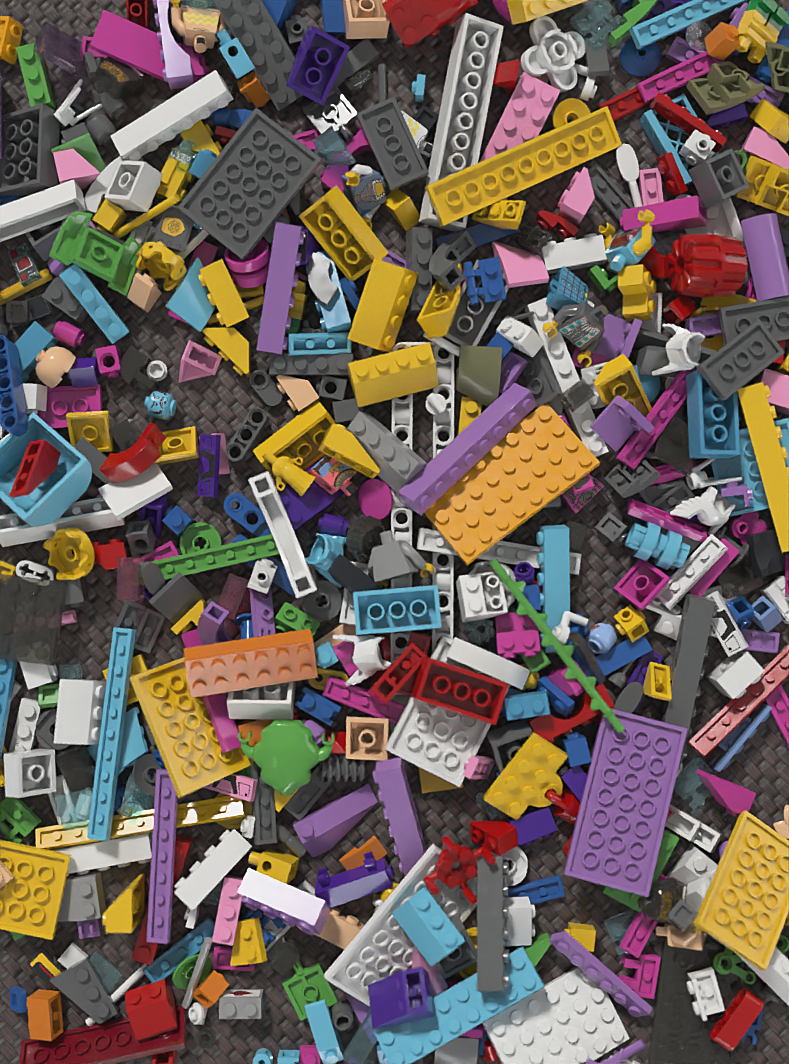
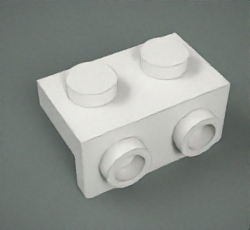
[686,967,725,1021]

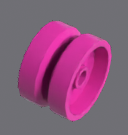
[224,237,271,288]

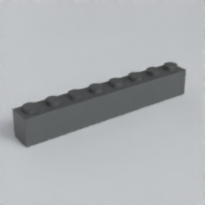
[660,593,717,764]

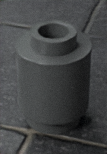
[98,87,128,120]
[331,1000,353,1030]

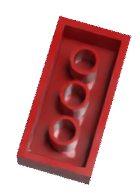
[411,656,509,725]

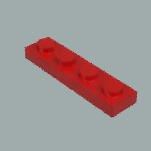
[649,92,727,153]

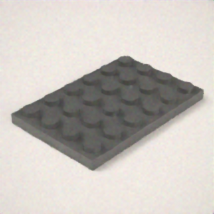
[177,108,322,261]

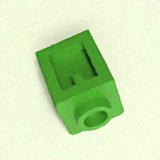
[587,265,618,293]

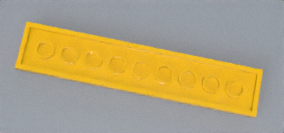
[425,106,622,227]

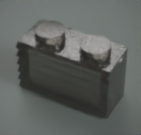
[55,744,96,794]

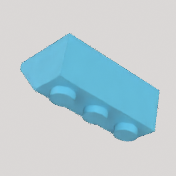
[391,886,465,966]

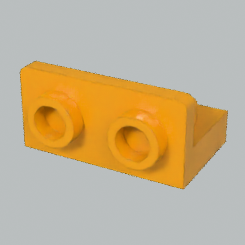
[0,16,23,64]

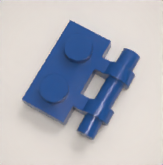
[463,257,506,305]

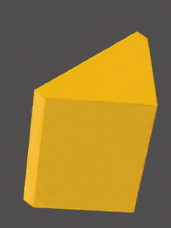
[155,426,199,465]

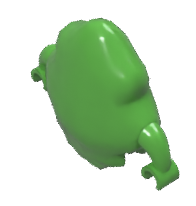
[238,719,335,796]

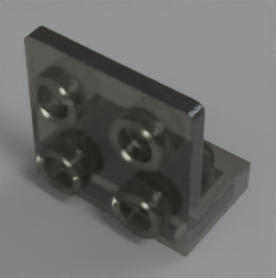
[654,416,694,477]

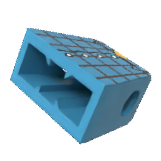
[546,266,594,311]

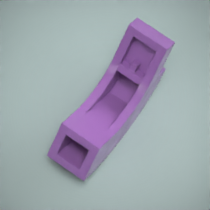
[197,601,234,645]

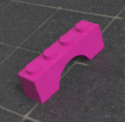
[320,125,373,195]

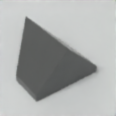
[634,346,677,377]

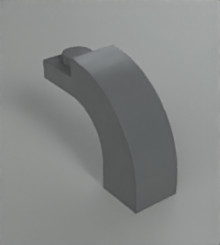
[429,229,477,292]

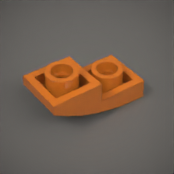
[339,836,387,871]

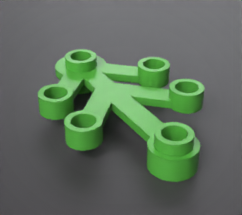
[713,935,789,984]

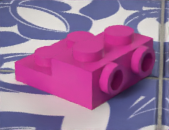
[495,610,541,659]

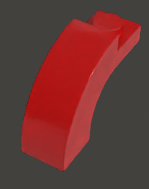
[100,423,166,483]

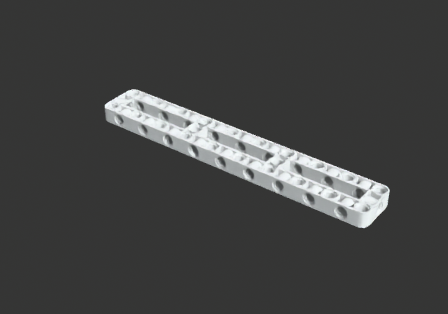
[390,342,454,733]

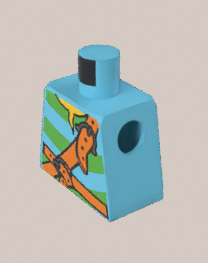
[215,29,255,80]

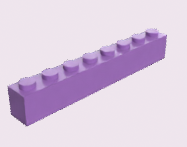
[398,383,537,515]

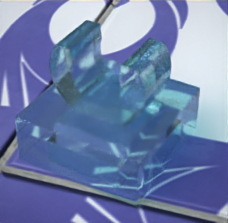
[169,139,197,165]

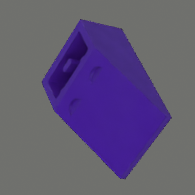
[368,966,435,1030]

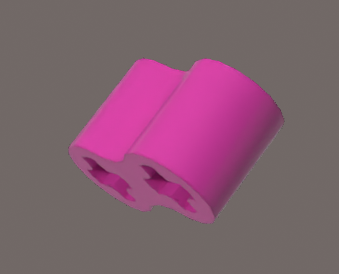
[333,641,359,677]

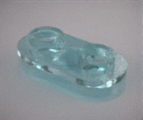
[121,774,141,817]

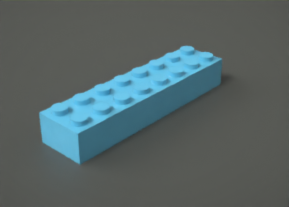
[374,947,545,1064]

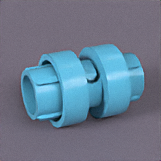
[625,522,690,570]

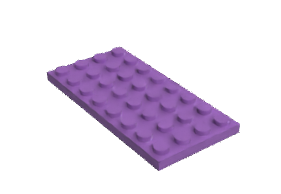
[564,708,687,897]

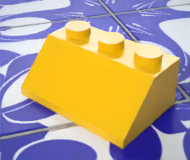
[102,873,145,933]

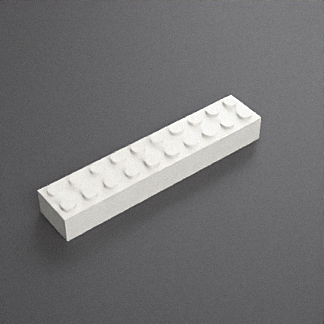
[419,13,504,232]

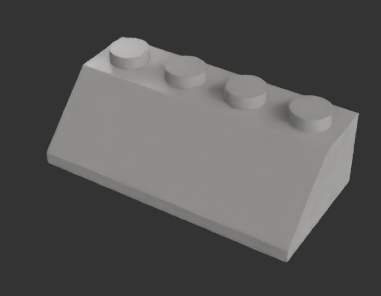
[347,411,427,494]

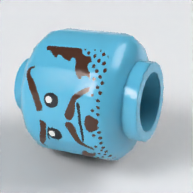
[144,391,177,420]

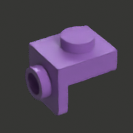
[721,482,753,506]

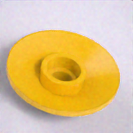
[553,98,590,129]

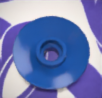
[619,38,661,77]

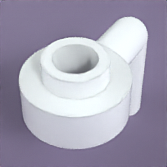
[574,63,597,101]
[552,611,588,646]

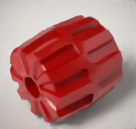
[668,234,748,298]

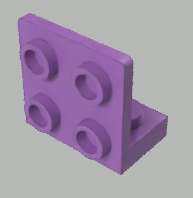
[595,314,642,359]
[590,395,654,451]

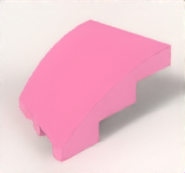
[492,241,549,288]

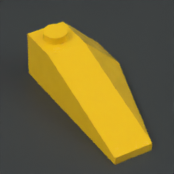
[417,263,461,339]
[593,354,652,431]

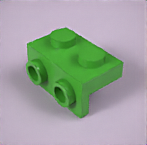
[274,602,320,638]

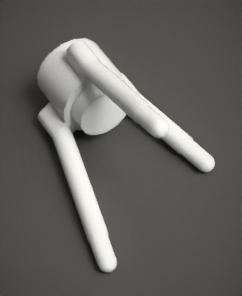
[53,79,102,127]
[686,458,742,490]

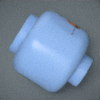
[586,623,617,654]

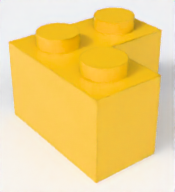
[618,264,656,322]

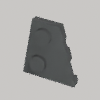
[639,479,695,513]

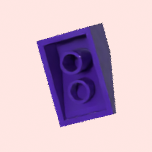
[286,26,350,105]
[278,461,344,531]

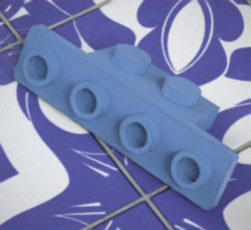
[711,703,772,772]

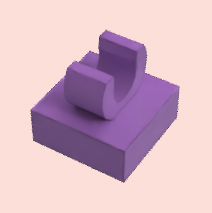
[77,918,102,939]

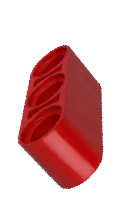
[710,988,764,1051]

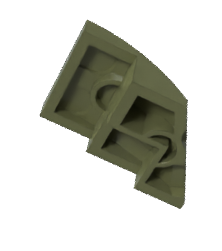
[765,42,789,94]
[686,61,766,114]
[455,345,502,407]

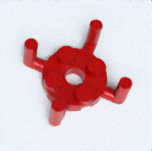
[423,836,496,904]

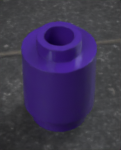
[317,513,349,537]

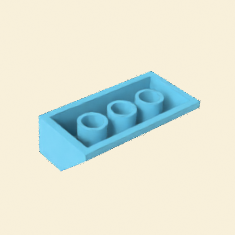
[353,585,441,635]

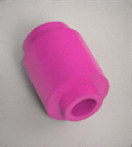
[52,321,86,348]

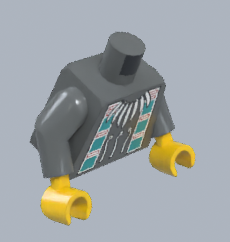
[542,302,608,367]

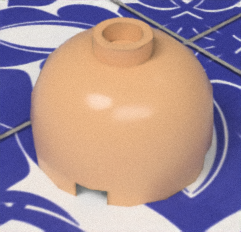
[35,346,76,389]

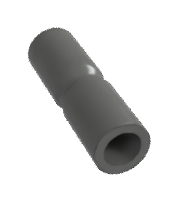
[276,821,307,857]

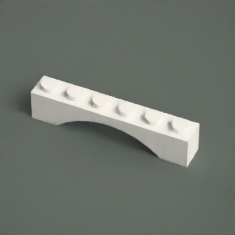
[248,472,318,598]

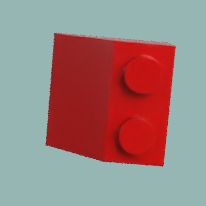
[125,979,178,1041]

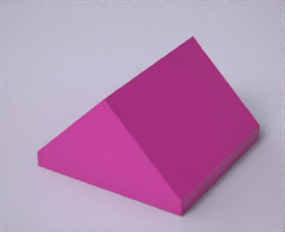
[614,559,671,611]

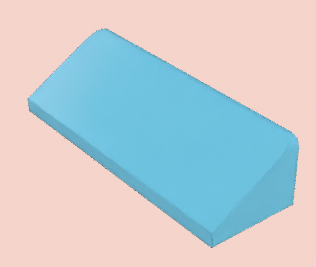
[288,332,351,355]

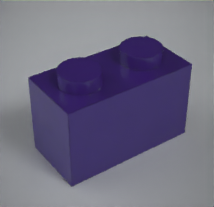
[508,806,558,846]

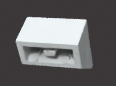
[456,572,508,622]

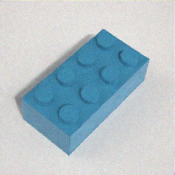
[686,370,740,459]

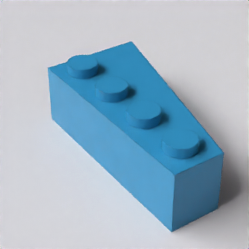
[305,250,352,333]

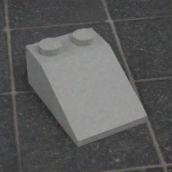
[58,871,106,921]

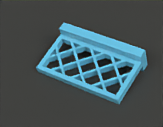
[639,94,719,187]

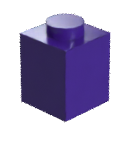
[67,357,100,387]

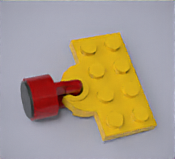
[483,732,580,824]

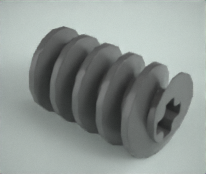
[319,755,365,783]

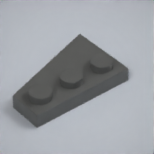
[520,347,563,414]
[50,957,119,1024]

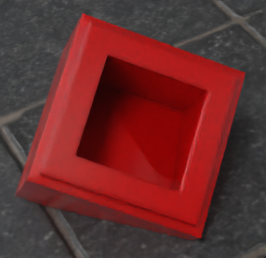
[326,730,346,754]

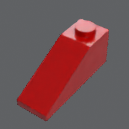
[9,439,61,498]
[367,643,428,706]

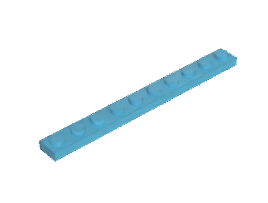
[87,627,136,841]

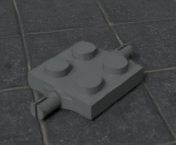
[302,85,357,142]

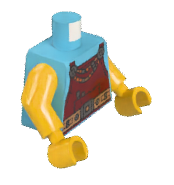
[599,209,656,271]

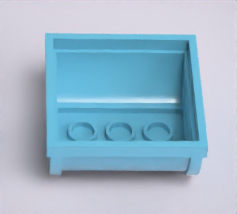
[0,412,92,526]

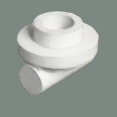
[426,393,446,415]
[188,1002,207,1025]

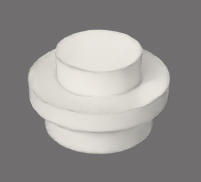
[147,360,168,381]

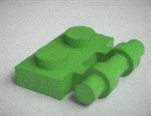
[0,797,41,843]

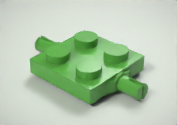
[282,958,338,1021]

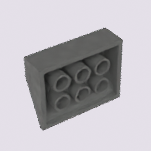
[0,103,60,196]

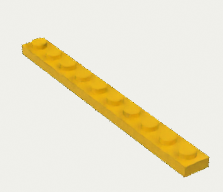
[36,796,245,850]

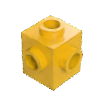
[613,605,649,643]

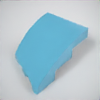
[166,257,216,332]
[87,707,148,775]

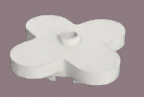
[521,16,585,92]

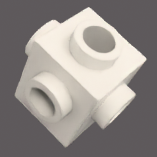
[679,129,716,166]

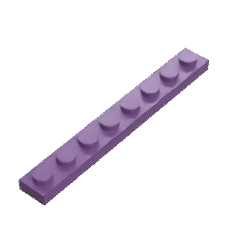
[147,769,178,944]

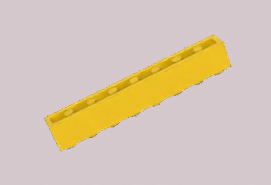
[738,382,789,553]

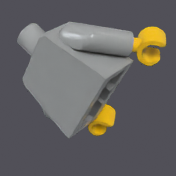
[367,531,434,589]

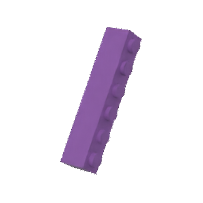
[257,222,305,354]
[373,757,427,876]

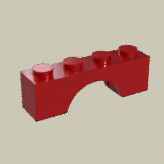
[527,683,615,743]

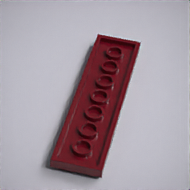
[19,1006,186,1064]

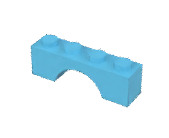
[59,263,129,344]

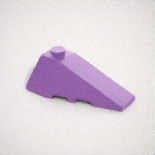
[293,783,378,858]

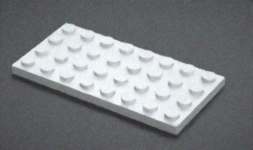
[324,844,477,1006]

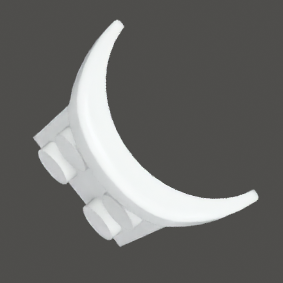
[685,197,746,248]

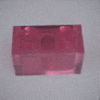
[117,557,145,601]
[217,573,250,620]

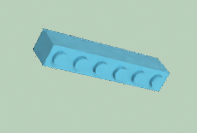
[536,525,570,653]

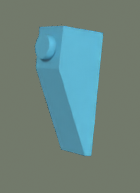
[305,999,344,1064]

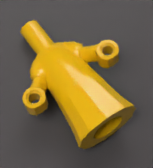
[263,451,315,496]

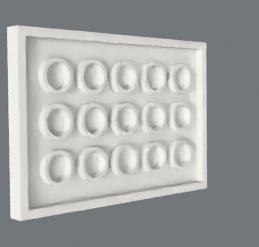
[384,636,511,787]
[482,966,630,1064]

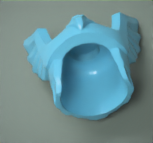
[305,533,362,588]

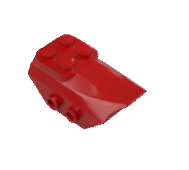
[382,0,479,48]

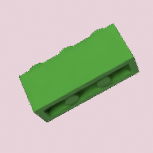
[16,42,57,111]

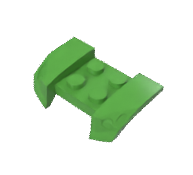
[49,212,141,296]

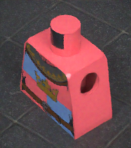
[307,455,357,497]

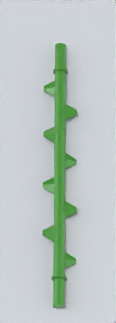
[489,559,625,734]

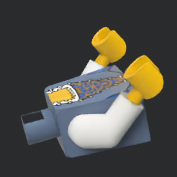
[341,164,388,230]

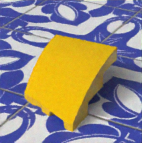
[734,156,789,216]

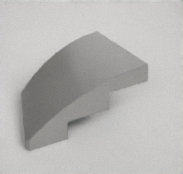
[433,1035,479,1064]

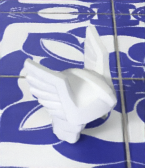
[652,323,705,376]
[670,486,735,537]
[333,635,391,686]

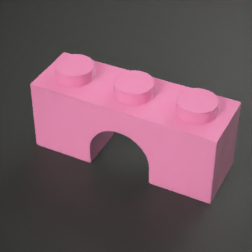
[212,875,244,945]

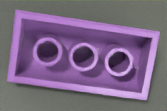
[741,214,789,302]

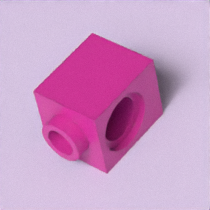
[95,345,125,378]

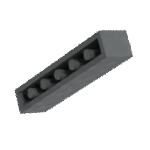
[477,856,509,992]

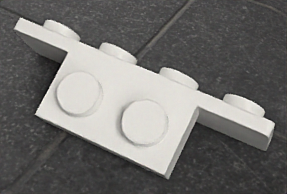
[646,597,718,640]

